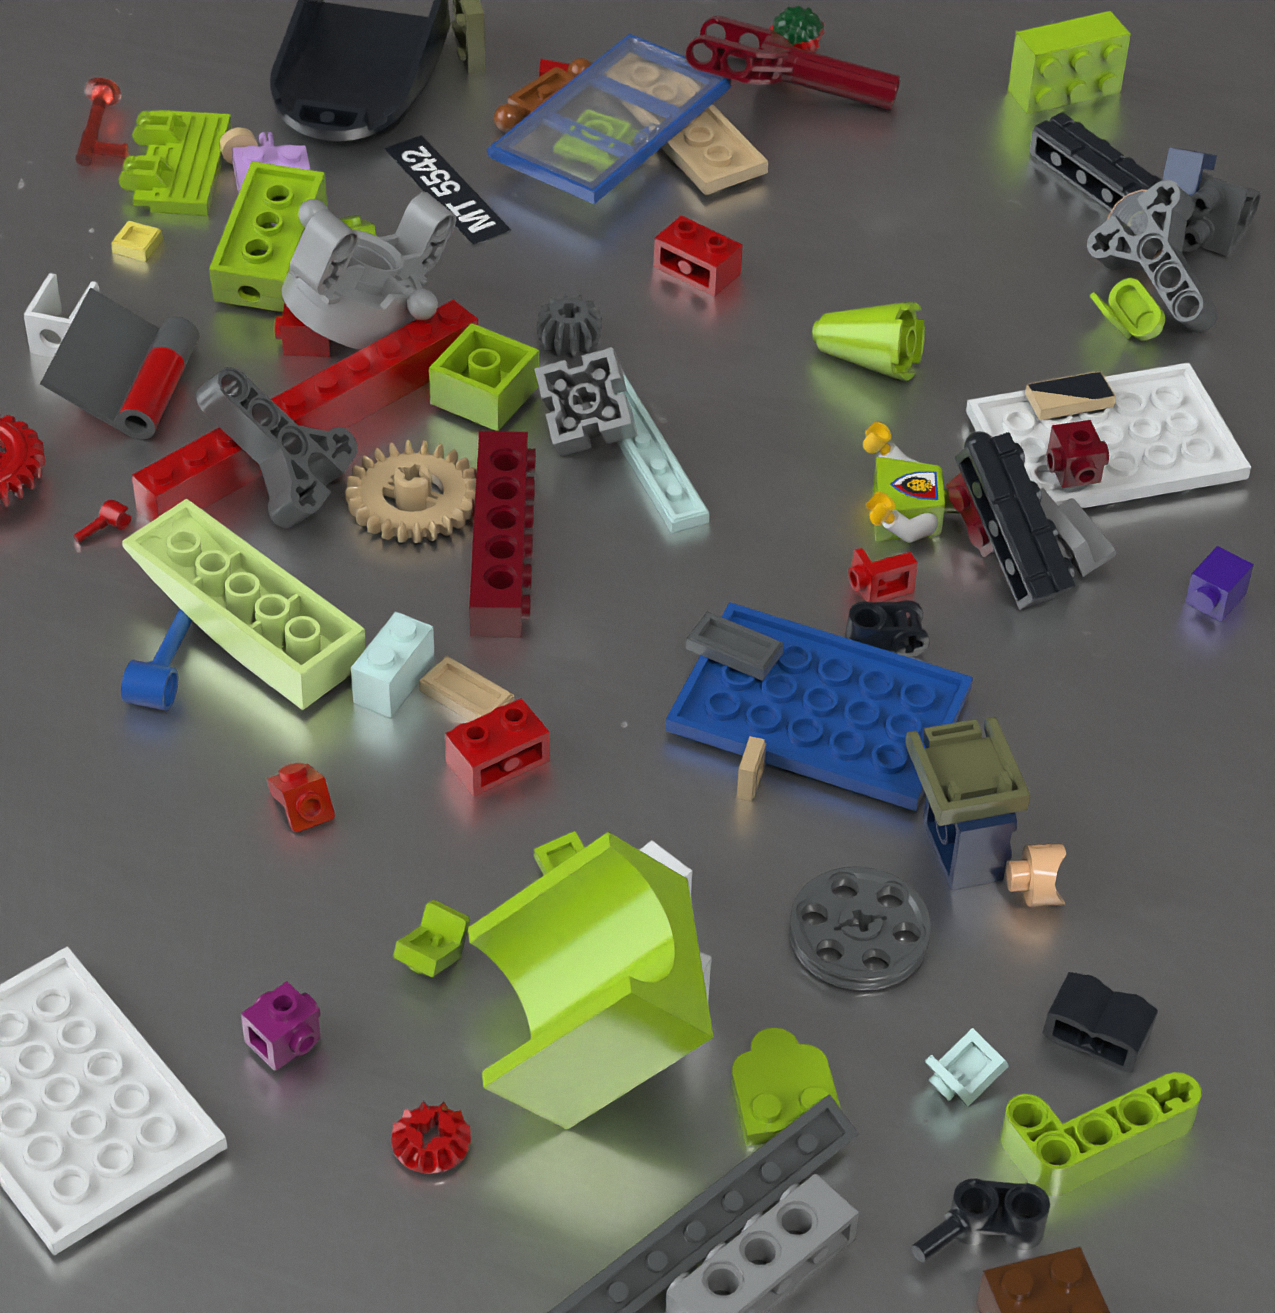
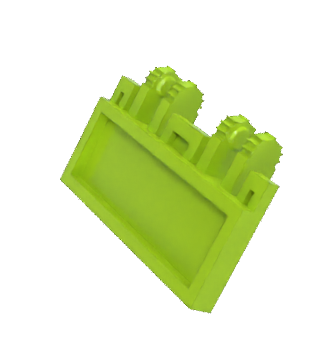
[118,110,232,216]

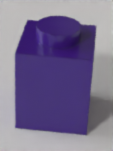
[1185,546,1254,622]

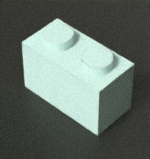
[351,611,435,718]

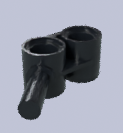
[911,1178,1051,1262]

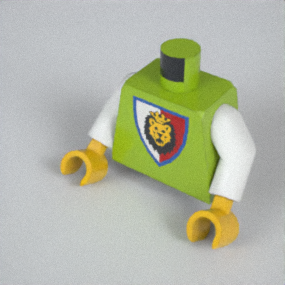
[863,421,960,543]

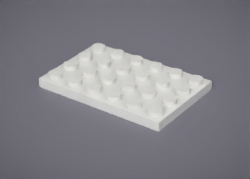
[966,363,1251,508]
[0,946,227,1255]

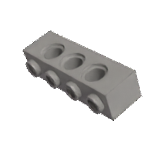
[666,1173,859,1313]

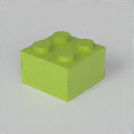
[429,323,539,431]

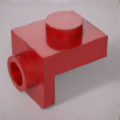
[267,763,335,832]

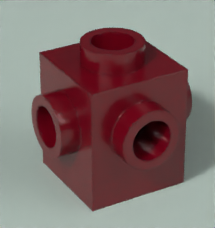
[1046,420,1109,488]

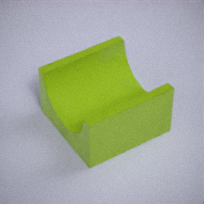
[468,832,714,1130]

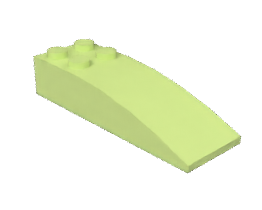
[122,499,365,710]

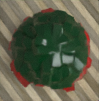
[769,6,825,53]

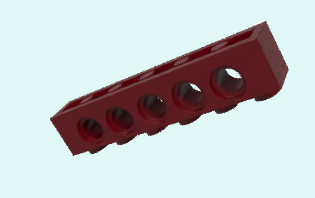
[469,431,536,637]

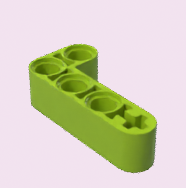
[1001,1072,1202,1197]

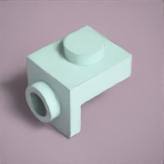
[924,1028,1010,1106]

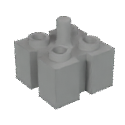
[535,347,638,456]

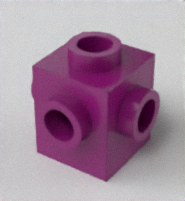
[241,981,321,1071]

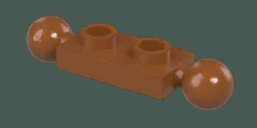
[493,58,592,133]

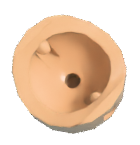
[1006,843,1066,907]

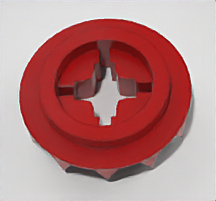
[391,1100,471,1174]

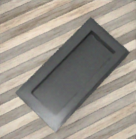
[686,611,784,681]

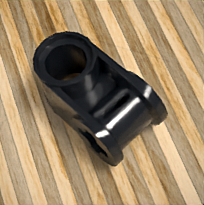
[844,600,930,657]

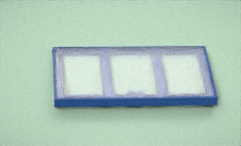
[487,34,731,204]

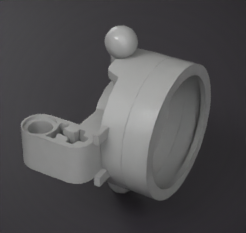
[281,192,456,350]

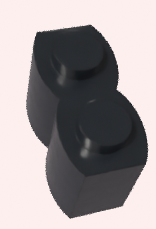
[1042,972,1158,1072]

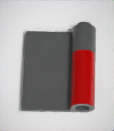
[40,287,200,440]

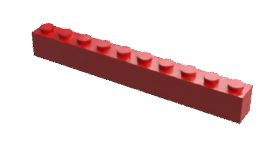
[132,299,479,522]

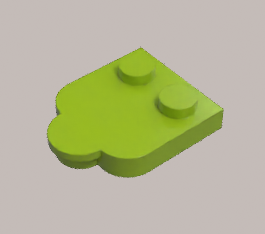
[731,1027,841,1146]

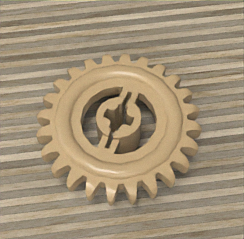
[345,440,477,543]

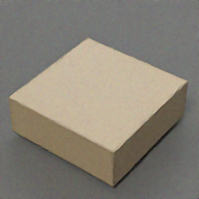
[736,736,766,801]

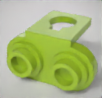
[1089,278,1165,340]

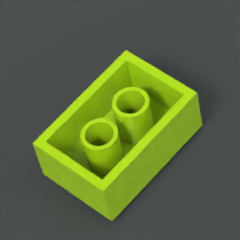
[1008,11,1131,114]

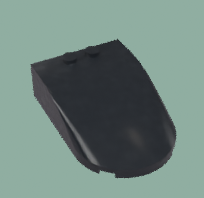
[270,0,451,141]

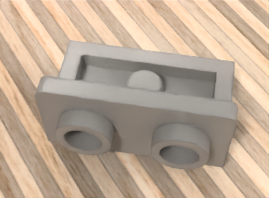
[1040,488,1116,577]

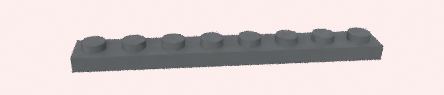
[547,1094,860,1313]

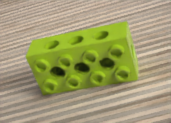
[209,161,328,312]

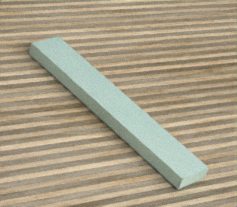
[617,371,710,534]

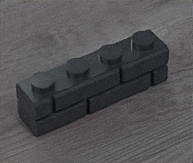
[1029,112,1162,212]
[954,432,1076,611]

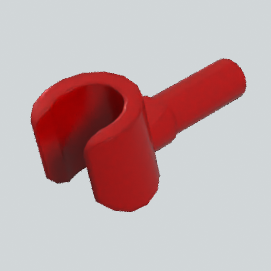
[73,500,132,543]

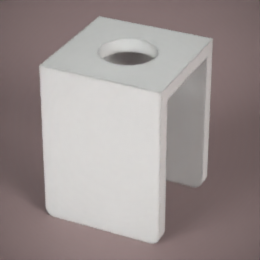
[23,273,99,358]

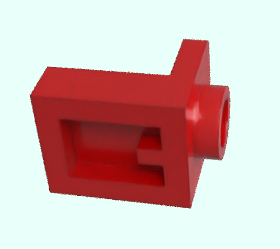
[848,548,918,602]

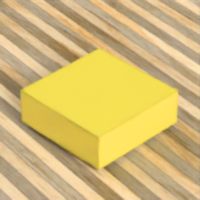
[111,221,163,262]

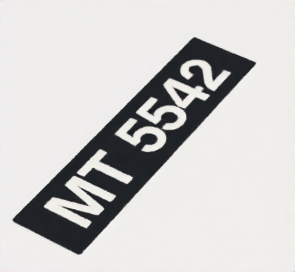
[385,135,511,245]

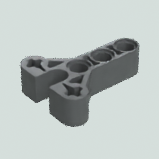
[1087,180,1217,333]
[196,367,358,529]

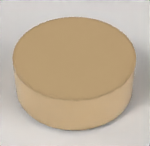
[220,127,258,164]

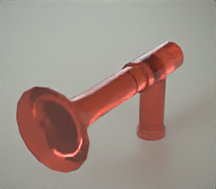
[75,77,128,166]

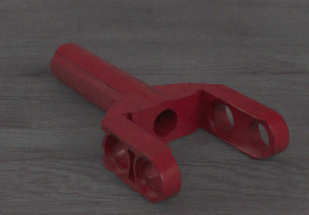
[686,16,901,110]

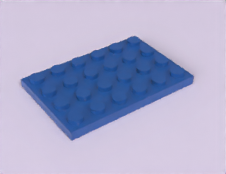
[665,602,973,811]

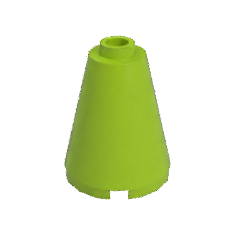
[812,302,925,381]

